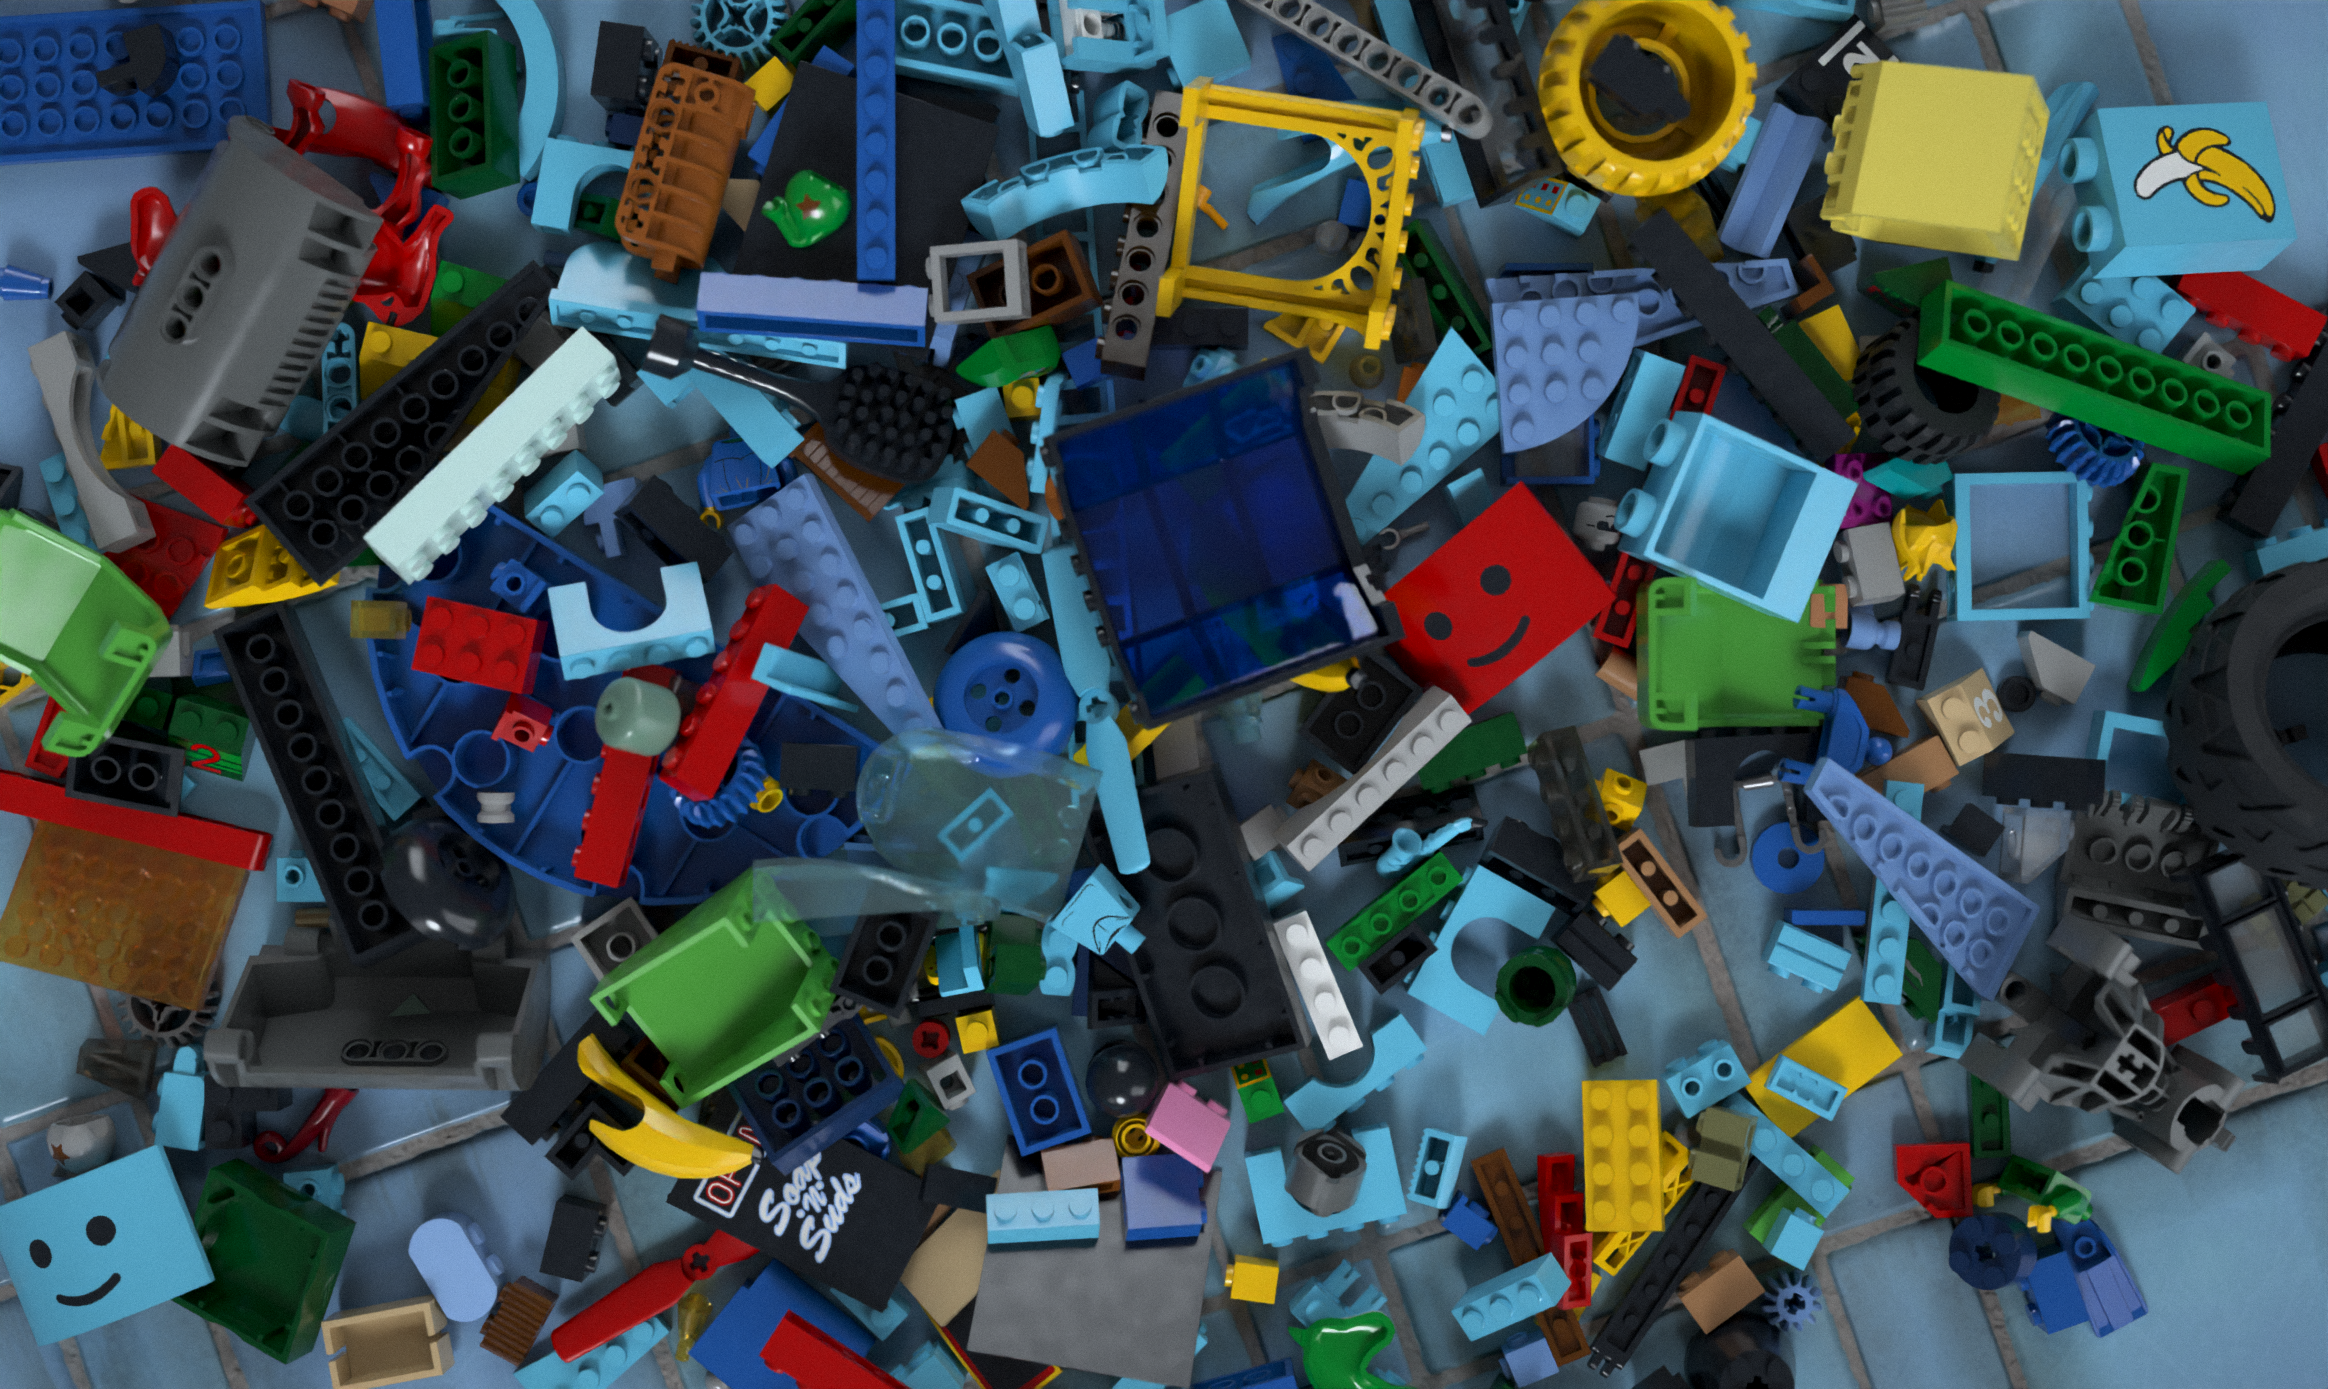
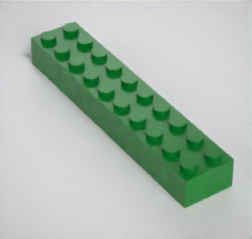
[1917,279,2271,476]

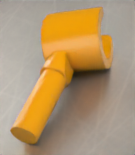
[1197,184,1229,230]

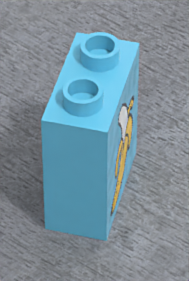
[2058,101,2298,279]

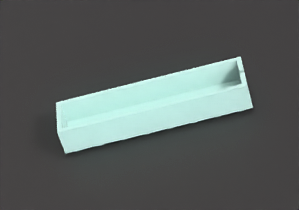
[363,326,621,585]

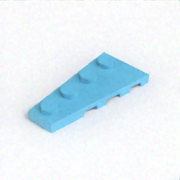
[513,1314,672,1389]

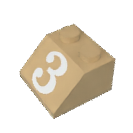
[1915,668,2015,766]

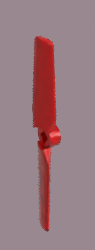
[551,1229,760,1363]

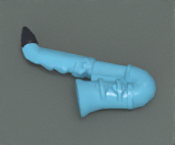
[1376,816,1488,879]

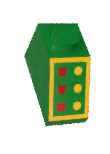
[1230,1058,1285,1124]

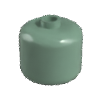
[595,677,681,756]

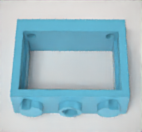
[2085,710,2188,805]

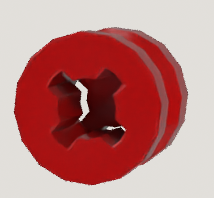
[912,1018,951,1058]

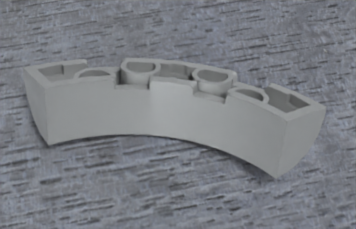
[1223,391,1426,474]

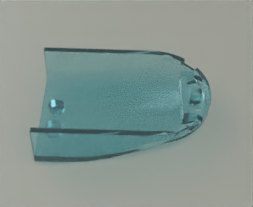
[856,727,1103,923]
[753,857,1001,937]

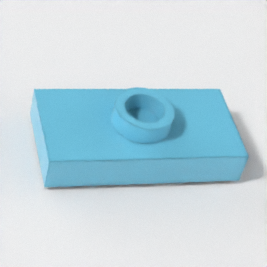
[1763,1054,1848,1121]

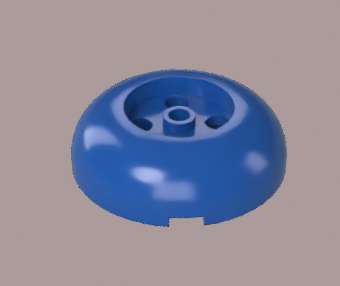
[932,631,1080,778]

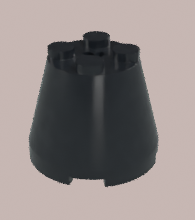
[1684,1310,1796,1389]

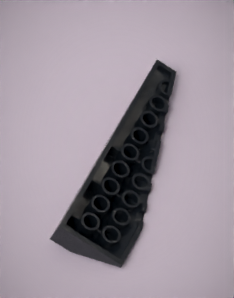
[244,260,559,587]

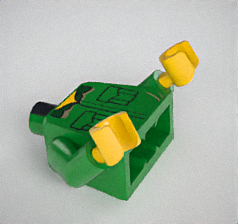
[1972,1154,2093,1233]

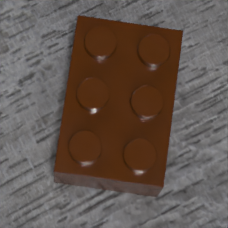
[966,229,1104,339]

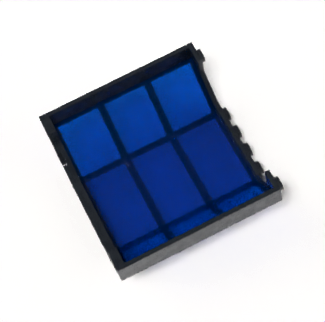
[1038,345,1407,731]

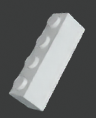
[1272,907,1363,1060]

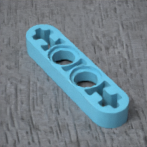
[322,322,360,434]

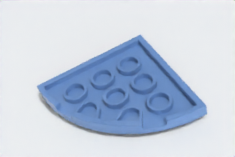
[1489,292,1639,454]

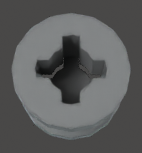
[477,792,515,823]

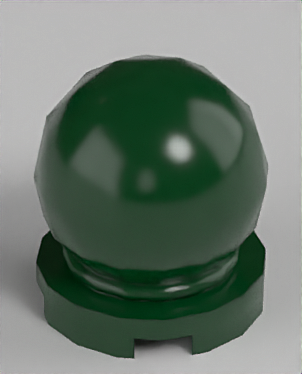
[1495,946,1577,1027]

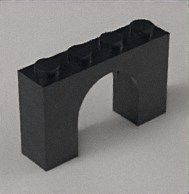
[1684,725,1828,828]

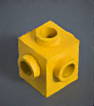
[1586,768,1648,832]

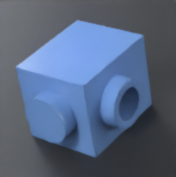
[1498,1329,1559,1388]

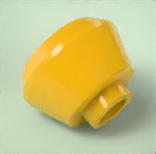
[1111,1112,1161,1157]

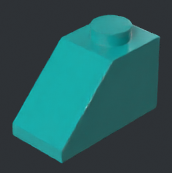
[1863,456,1954,501]

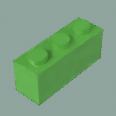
[1742,1143,1855,1262]

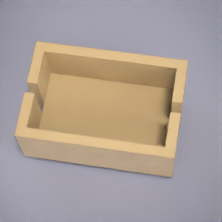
[321,1294,455,1389]

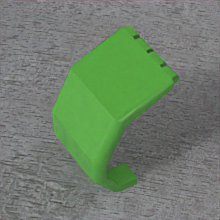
[0,508,173,757]
[1636,577,1836,731]

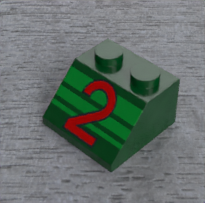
[1856,256,1953,319]
[168,692,256,782]

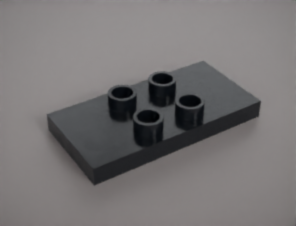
[1075,763,1313,1081]

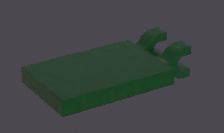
[1740,306,1859,442]

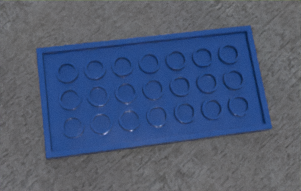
[0,0,272,166]

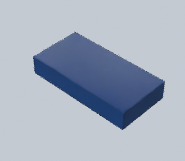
[1784,908,1866,925]

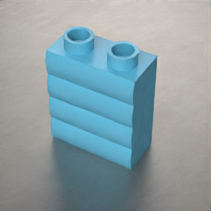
[1614,411,1858,623]

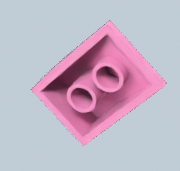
[1144,1078,1231,1173]

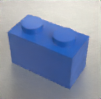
[2016,1243,2090,1335]

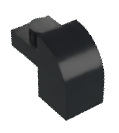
[96,23,179,99]

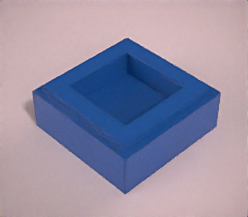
[192,647,233,687]

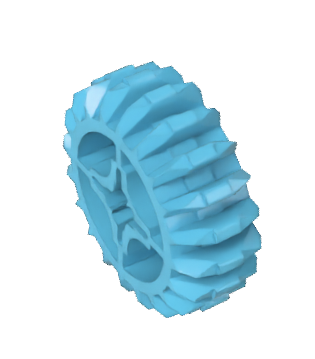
[690,0,790,71]

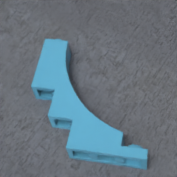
[981,0,1074,138]

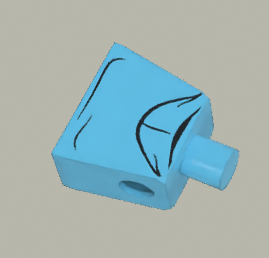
[1051,863,1146,955]

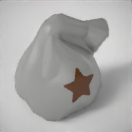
[46,1114,116,1179]

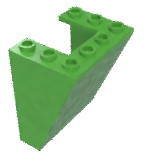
[589,863,840,1110]

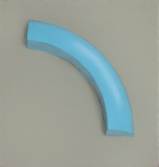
[961,144,1169,241]

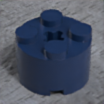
[1948,1212,2037,1290]

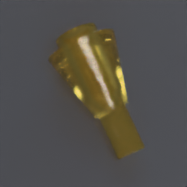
[675,1293,713,1362]

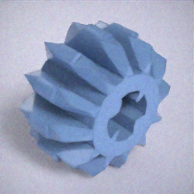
[1759,1268,1823,1332]

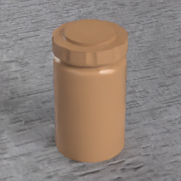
[1594,645,1637,701]

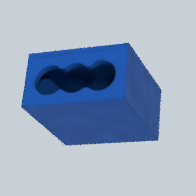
[1119,1154,1207,1241]

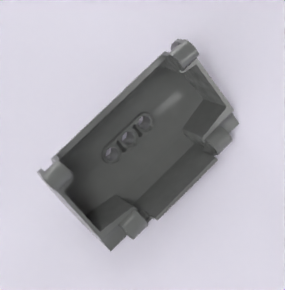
[95,115,384,467]
[203,916,551,1091]

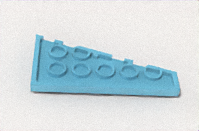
[1345,326,1500,547]

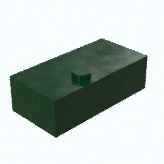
[428,29,520,200]

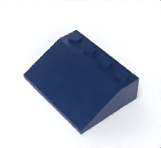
[726,1012,905,1176]

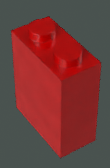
[151,444,260,529]

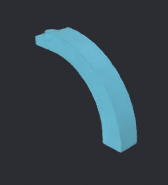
[495,0,567,182]

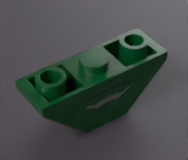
[1852,932,1942,1024]

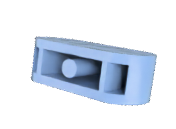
[409,1211,506,1322]

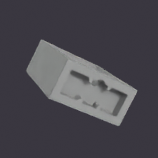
[926,239,1031,325]

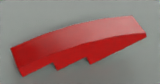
[1537,1152,1593,1310]

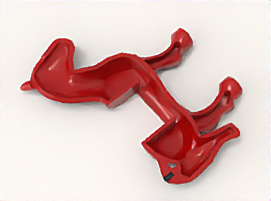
[130,79,454,327]

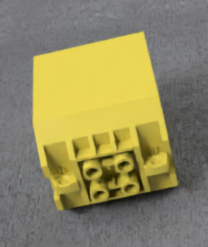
[1820,61,2050,261]

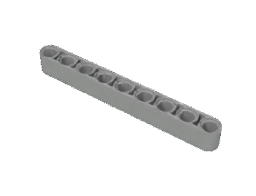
[1236,0,1493,139]

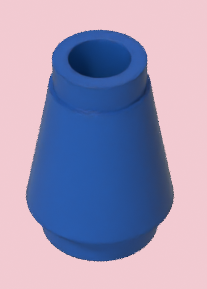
[0,264,54,301]

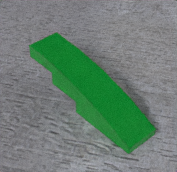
[2126,559,2232,692]

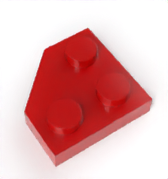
[1892,1141,1973,1218]

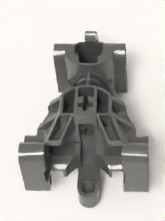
[1957,912,2246,1175]

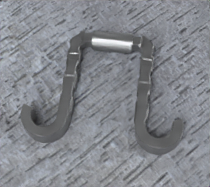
[1714,772,1827,868]

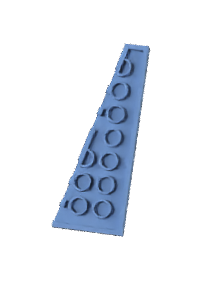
[1483,258,1799,348]
[1803,757,2041,1002]

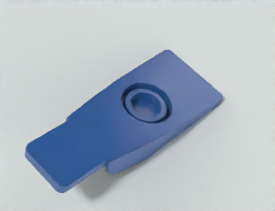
[2051,1217,2149,1338]

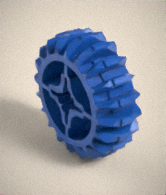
[2045,411,2145,489]
[669,735,769,829]

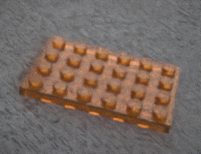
[0,820,251,1013]

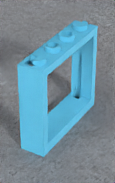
[1944,471,2095,622]

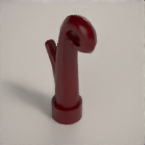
[253,1088,359,1164]

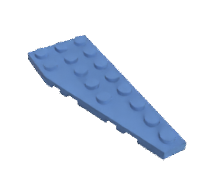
[727,473,946,753]

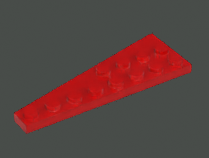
[24,493,229,779]

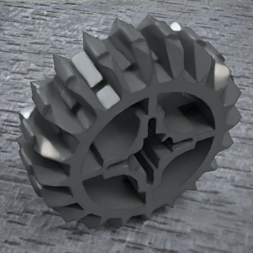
[117,950,221,1049]

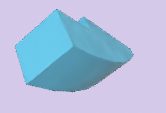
[1924,957,1981,1059]

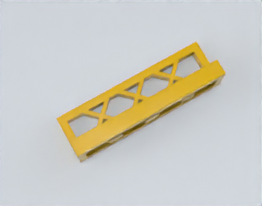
[1583,1130,1695,1277]

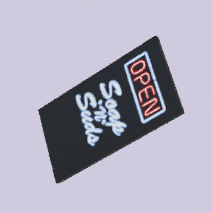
[666,1086,938,1313]

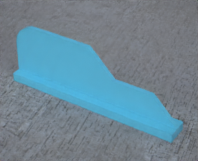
[548,242,849,369]

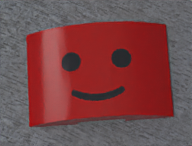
[1357,480,1618,715]

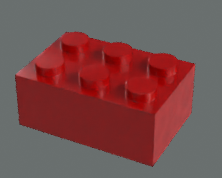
[411,596,548,694]

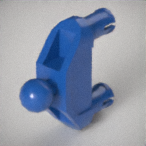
[1777,685,1893,785]

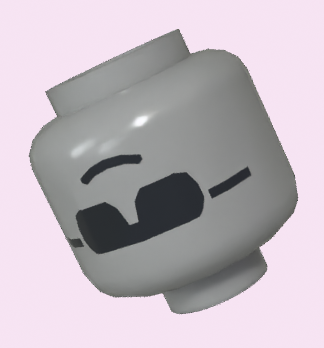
[1573,496,1621,551]

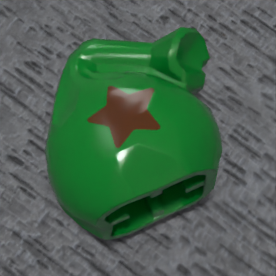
[761,169,852,248]

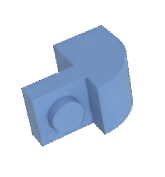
[584,477,642,560]

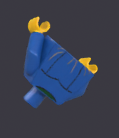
[696,425,799,529]

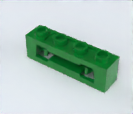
[1324,850,1464,972]

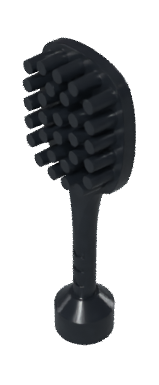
[642,313,954,484]

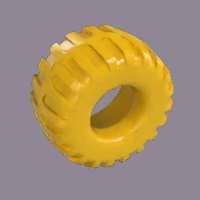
[1535,0,1757,197]

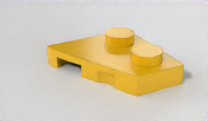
[1263,284,1347,366]
[100,403,163,471]

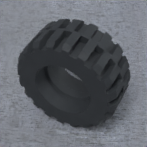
[1852,316,2001,465]

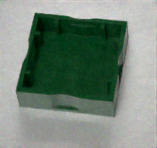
[170,1158,356,1365]

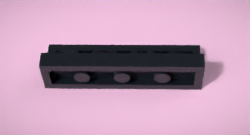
[1337,784,1484,867]

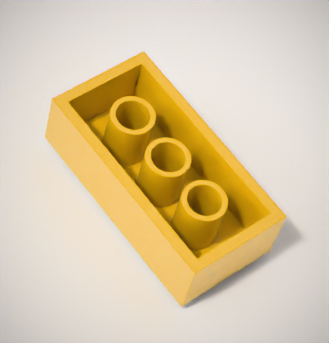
[1582,1080,1665,1232]

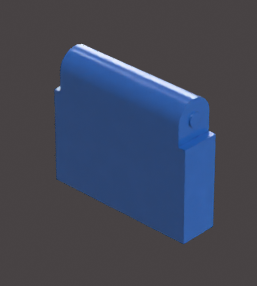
[688,1258,876,1389]

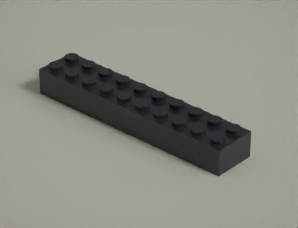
[212,601,431,969]

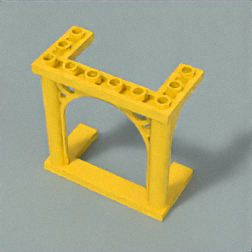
[1155,76,1426,350]

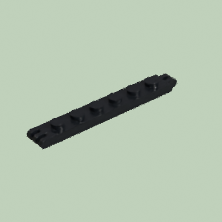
[1587,1155,1761,1378]

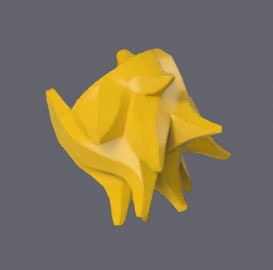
[1891,499,1958,581]

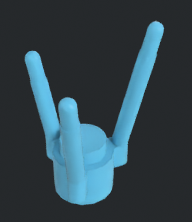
[432,10,522,74]

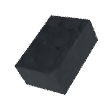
[1296,650,1423,775]
[829,880,945,1019]

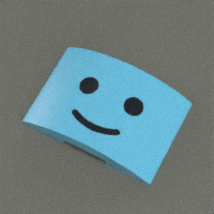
[0,1143,216,1346]

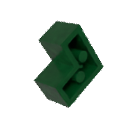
[983,914,1047,996]

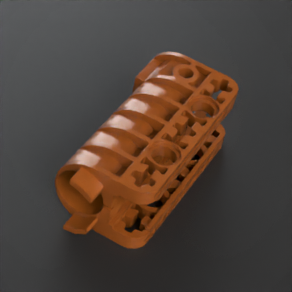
[615,63,757,285]

